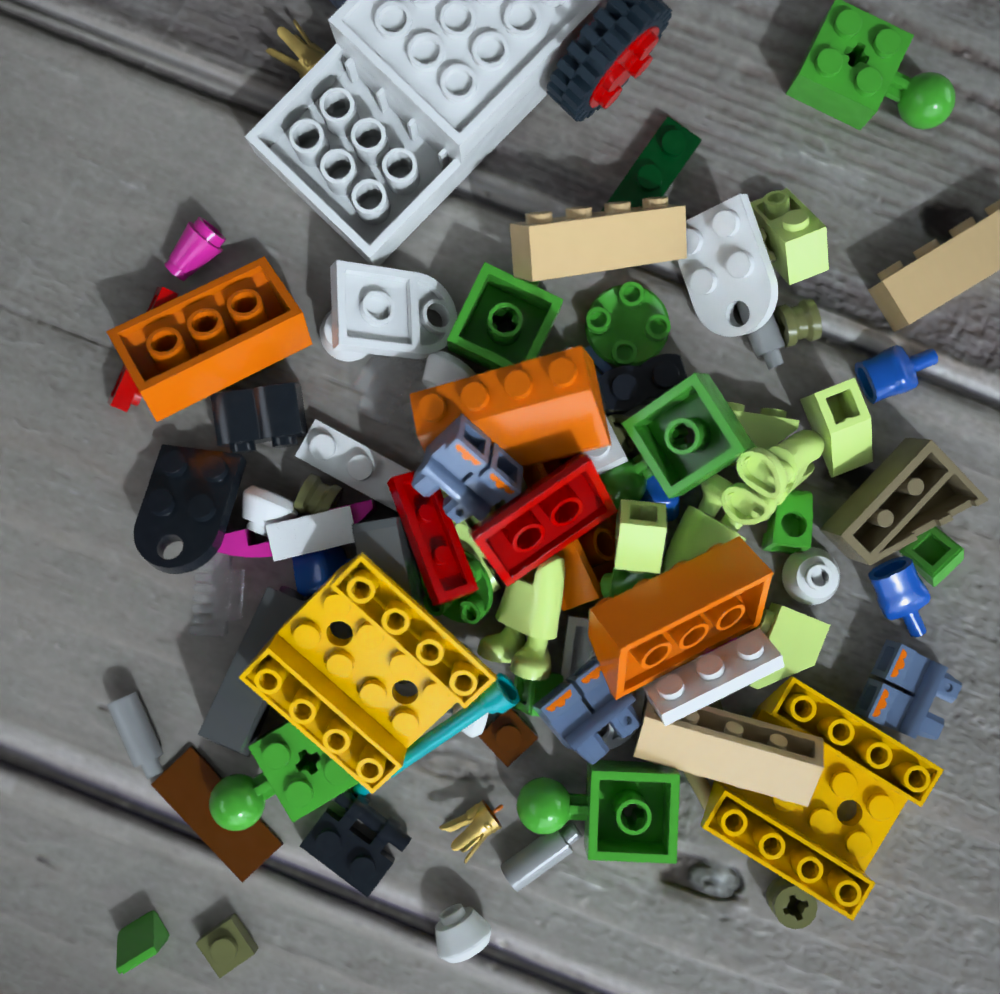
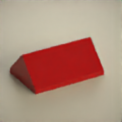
[468,454,618,587]

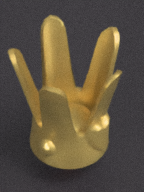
[266,19,325,79]
[439,800,503,864]

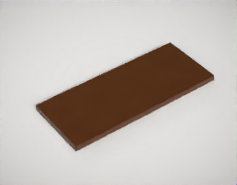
[151,746,283,883]

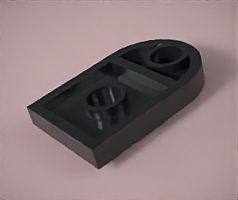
[134,444,247,574]

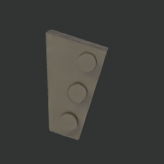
[819,438,988,565]

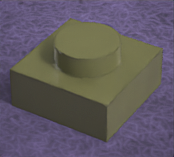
[196,913,259,979]

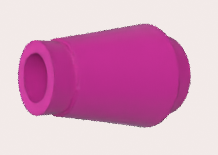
[164,216,226,281]

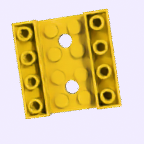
[238,552,497,794]
[701,676,944,921]

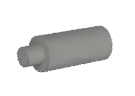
[736,301,785,370]
[107,691,164,779]
[500,822,583,892]

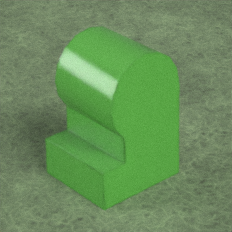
[761,489,813,554]

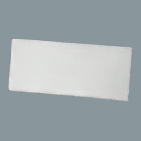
[265,505,355,561]

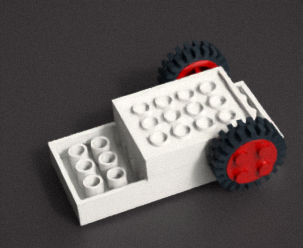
[245,0,672,266]

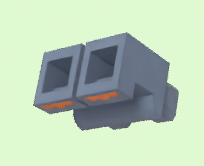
[411,414,523,524]
[853,639,962,740]
[532,655,642,764]

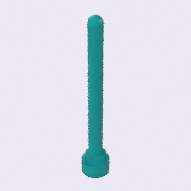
[353,673,519,796]

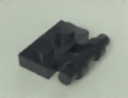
[300,790,412,898]

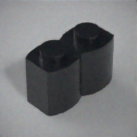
[597,353,687,417]
[210,382,308,454]

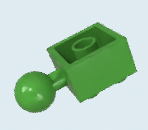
[786,0,956,130]
[447,262,564,371]
[599,373,756,510]
[209,720,359,831]
[516,760,680,864]

